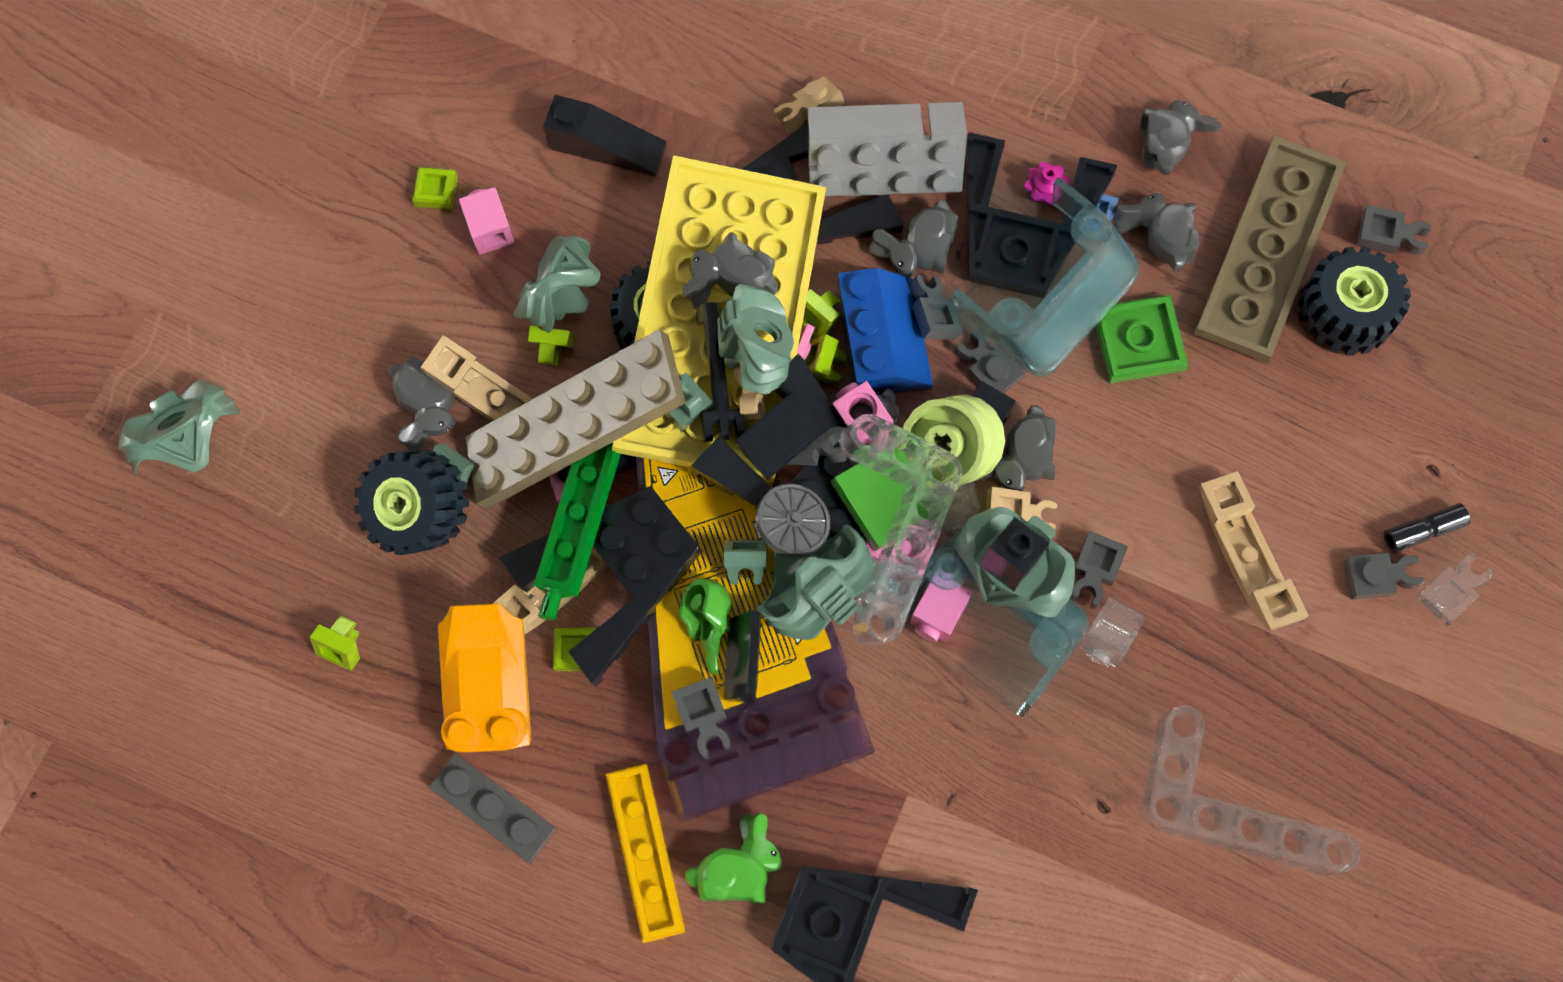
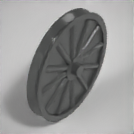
[756,484,831,557]

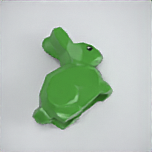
[685,813,782,904]

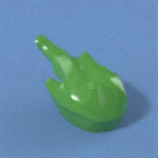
[679,579,731,675]

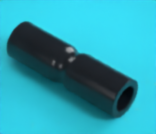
[1384,503,1470,553]

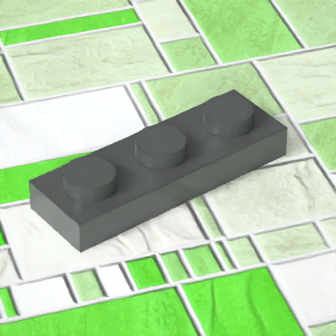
[429,753,557,864]

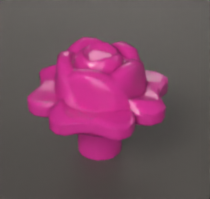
[1024,162,1070,205]

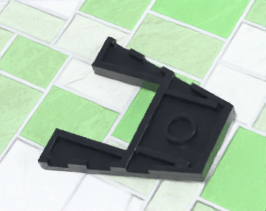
[741,105,904,245]
[967,132,1117,298]
[688,353,867,540]
[499,486,703,687]
[770,866,978,982]

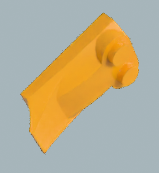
[438,603,532,752]

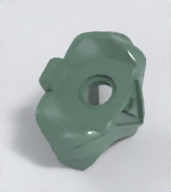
[513,235,601,333]
[718,284,794,394]
[118,379,240,475]
[954,507,1075,617]
[756,524,875,640]

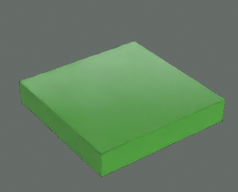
[1092,295,1189,383]
[831,441,944,551]

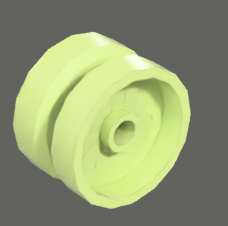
[901,394,1005,488]

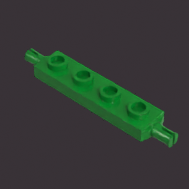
[534,442,621,621]

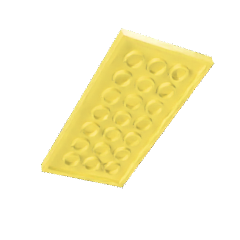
[612,155,826,483]

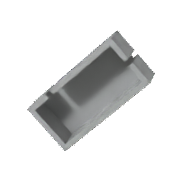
[808,102,967,196]

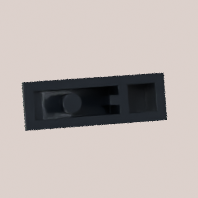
[543,94,667,177]

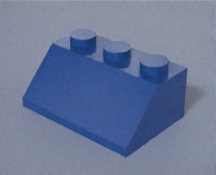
[837,268,933,394]

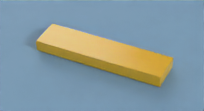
[606,763,686,943]

